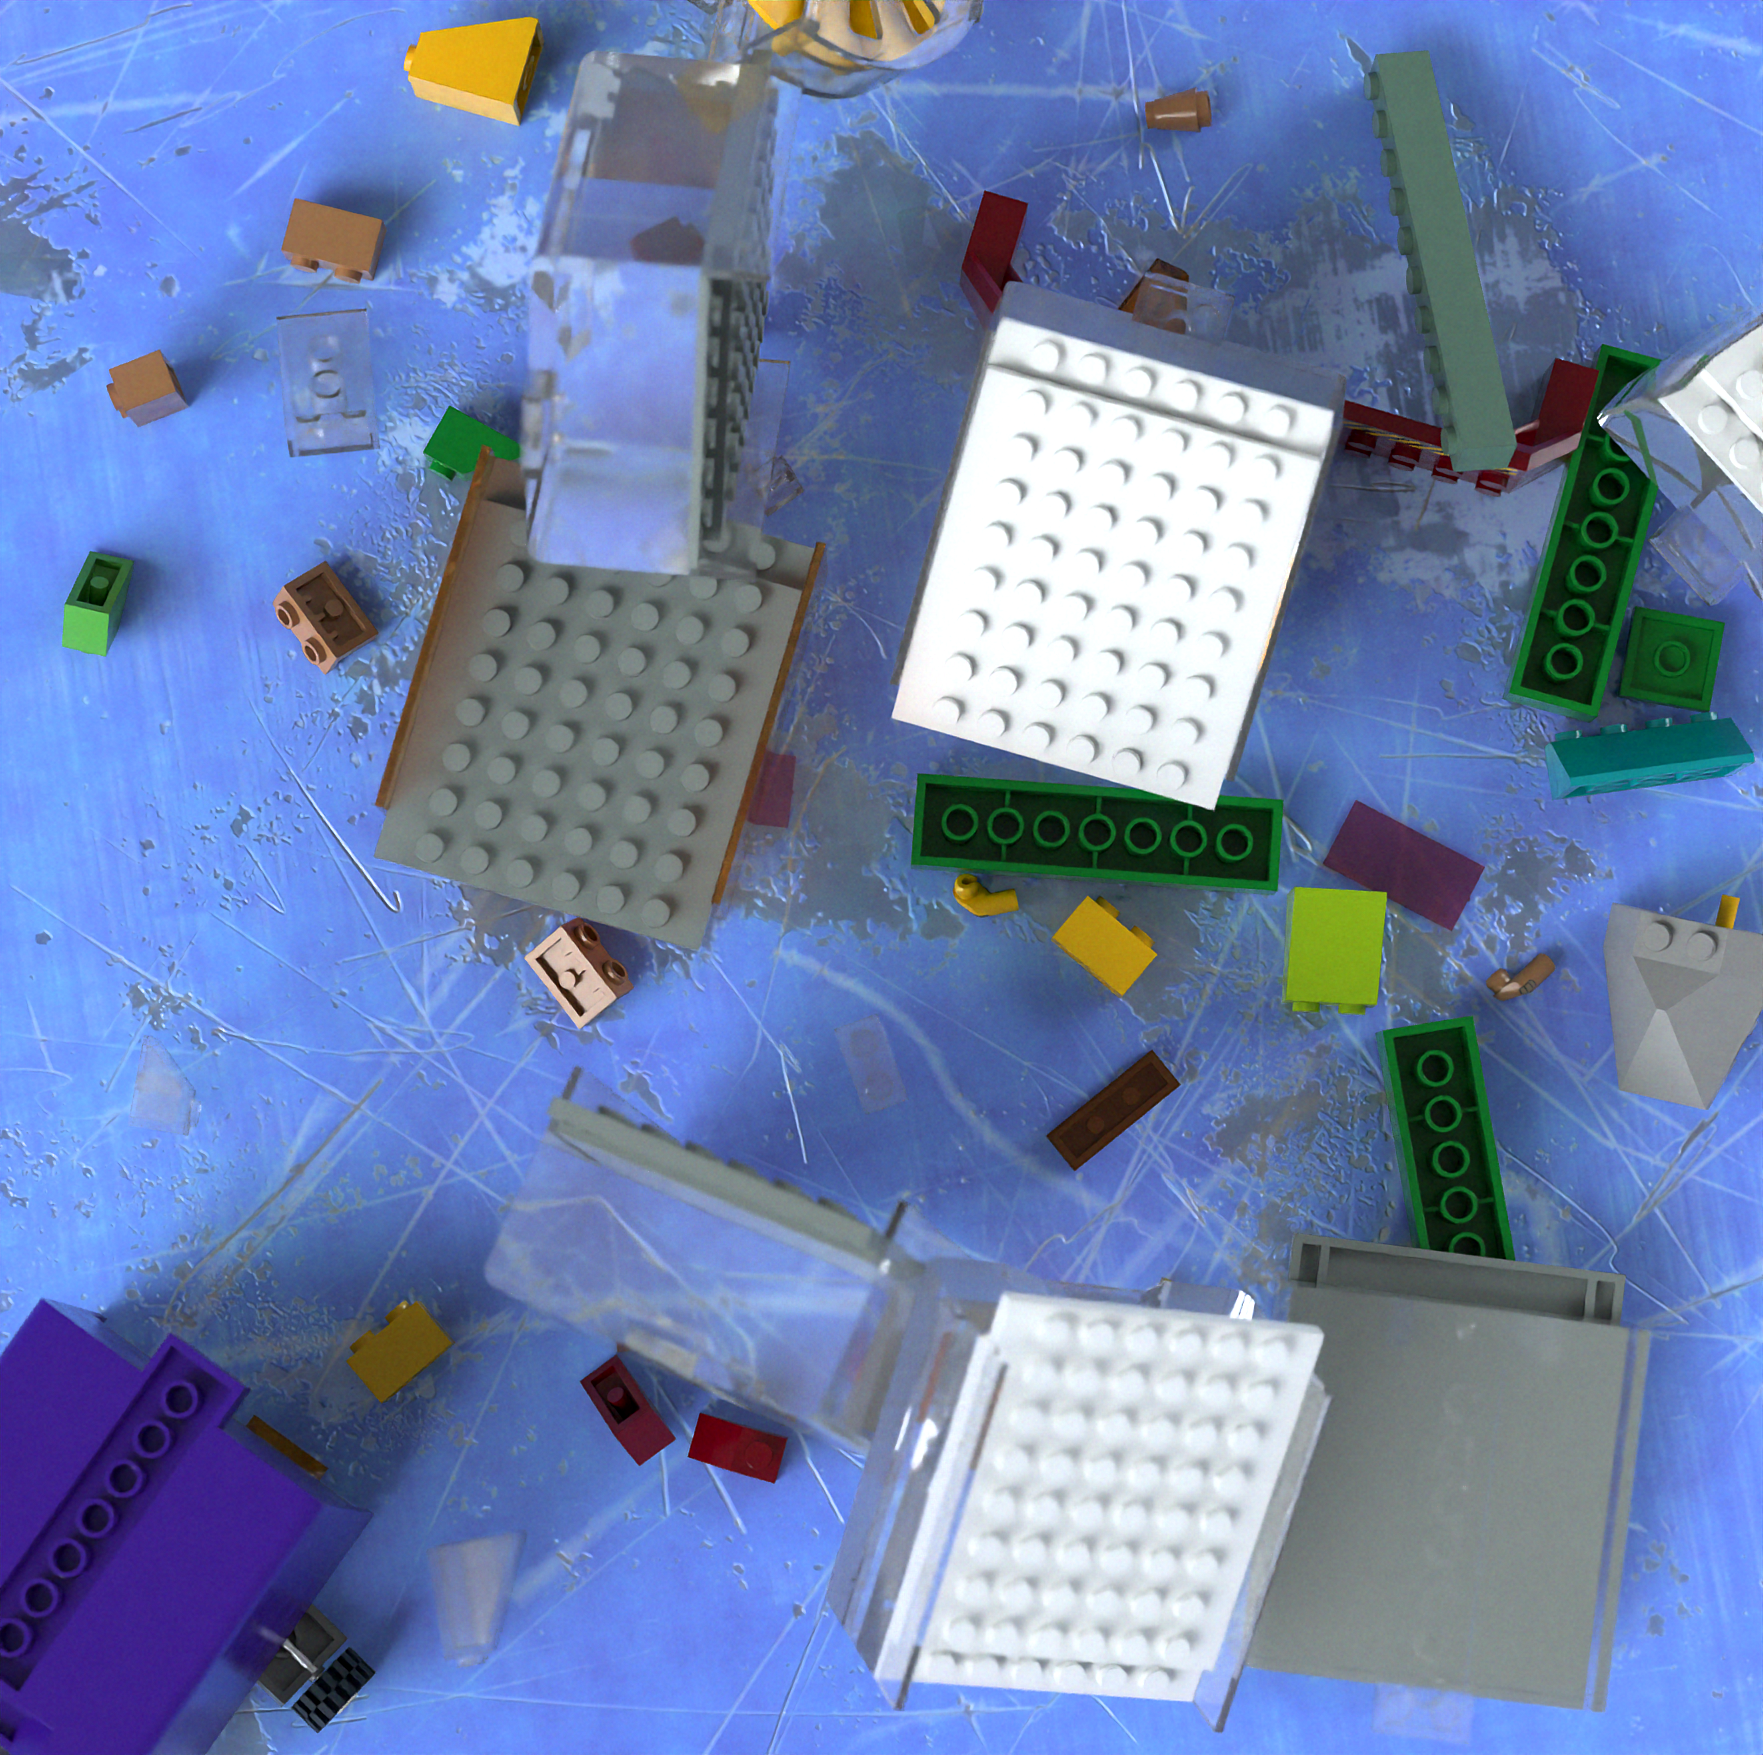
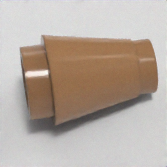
[1145,87,1212,132]

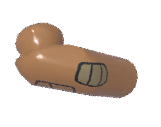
[1486,953,1555,1001]

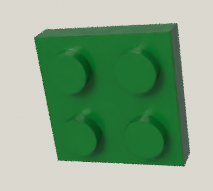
[1617,606,1725,713]

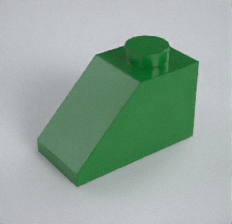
[423,405,532,482]

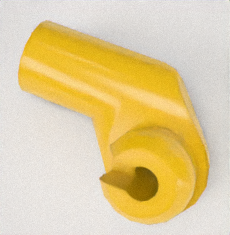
[953,873,1019,918]

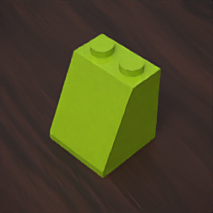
[1282,887,1387,1015]

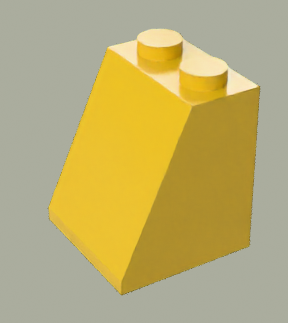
[404,17,545,126]

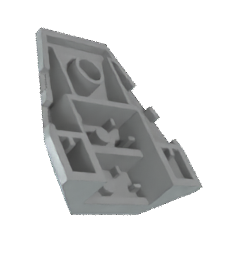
[1603,902,1763,1110]

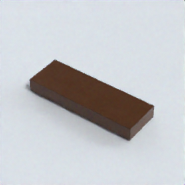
[1046,1050,1181,1171]

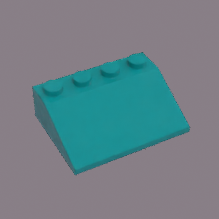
[1544,712,1755,800]

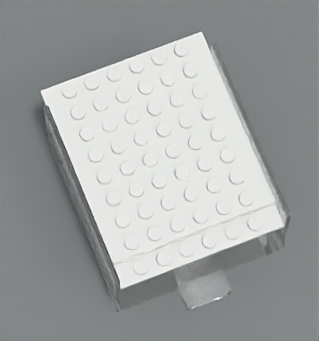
[890,271,1347,810]
[825,1256,1334,1733]

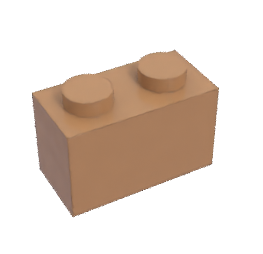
[281,198,387,284]
[106,349,189,427]

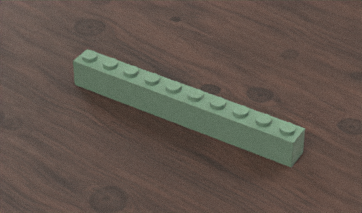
[1364,50,1517,472]

